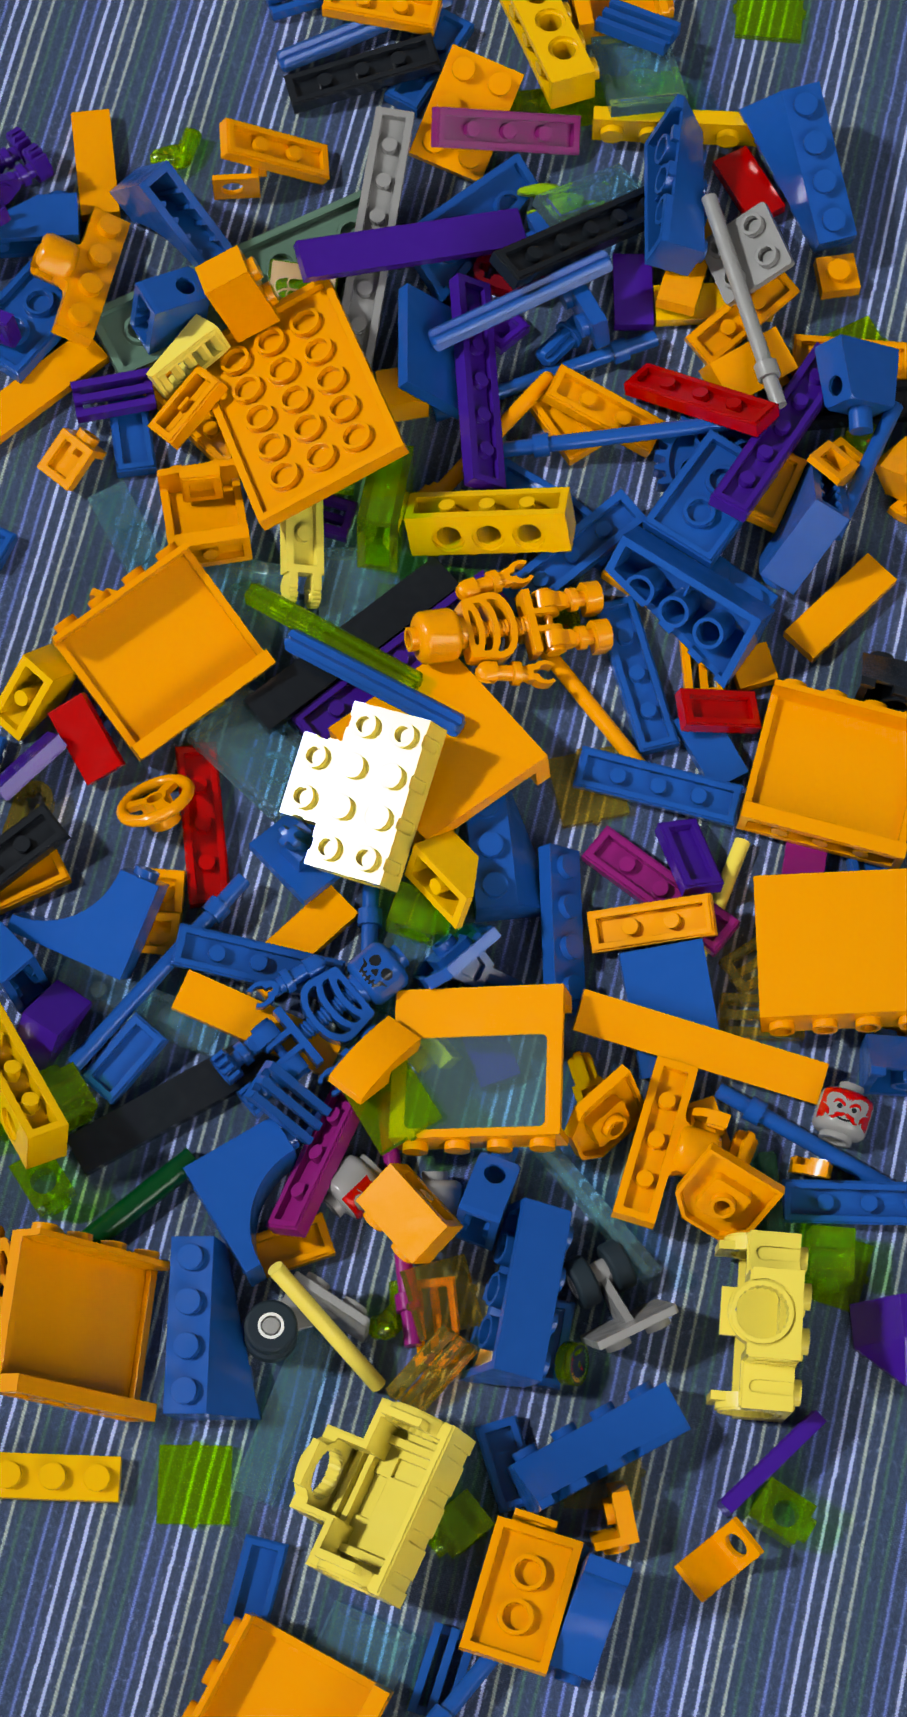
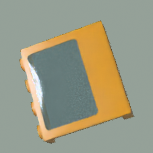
[389,983,572,1156]

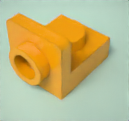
[37,427,107,491]
[589,1480,640,1555]

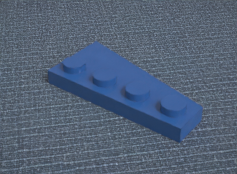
[413,153,538,302]

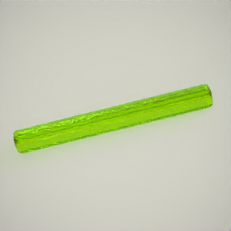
[244,583,423,690]

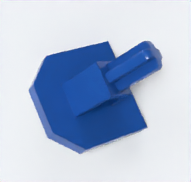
[249,815,341,906]
[412,922,523,990]

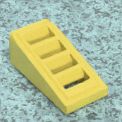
[146,314,231,399]

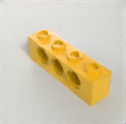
[499,0,600,110]
[404,487,576,557]
[0,1002,69,1170]

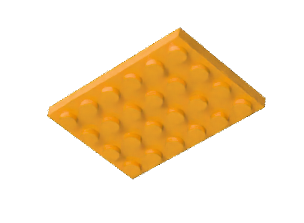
[205,279,409,531]

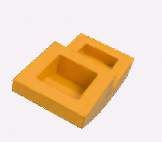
[806,436,864,486]
[141,868,186,955]
[328,1015,421,1105]

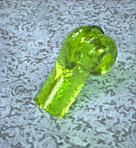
[150,127,202,170]
[368,1280,402,1340]

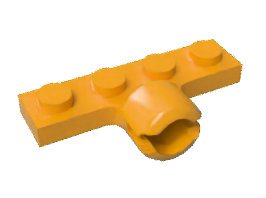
[30,207,131,349]
[611,1055,722,1230]

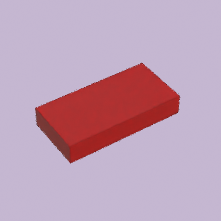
[712,146,786,217]
[675,688,762,734]
[47,693,126,785]

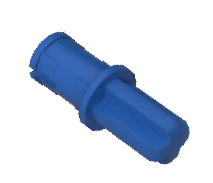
[535,314,582,367]

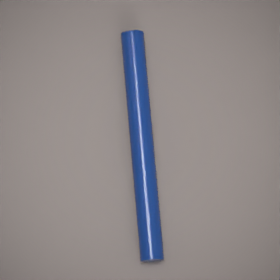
[835,401,903,541]

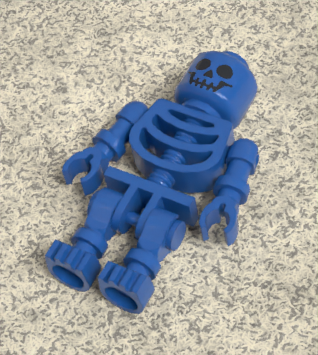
[209,942,410,1119]

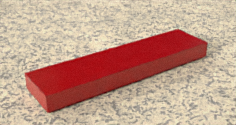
[624,363,780,437]
[175,743,230,909]

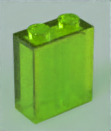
[357,445,414,573]

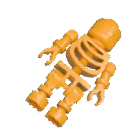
[404,559,613,689]

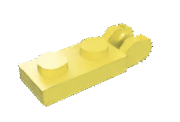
[280,500,324,609]

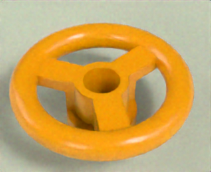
[116,774,195,832]

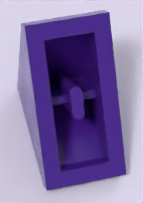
[17,979,93,1074]

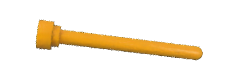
[418,371,554,492]
[518,621,646,761]

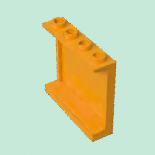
[51,541,276,762]
[328,658,551,849]
[736,678,907,869]
[753,868,907,1037]
[0,1222,170,1422]
[182,1612,394,1717]

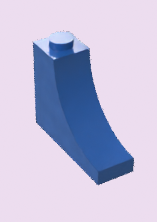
[110,160,233,267]
[759,450,850,595]
[7,864,169,980]
[183,1117,301,1287]
[549,1553,634,1688]

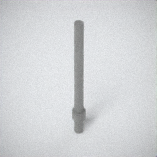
[701,193,787,409]

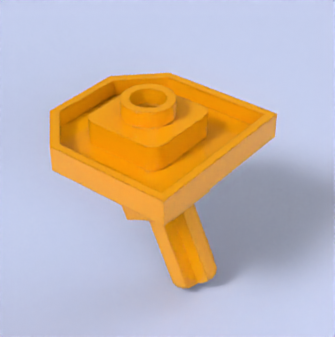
[564,1051,644,1161]
[675,1129,785,1240]

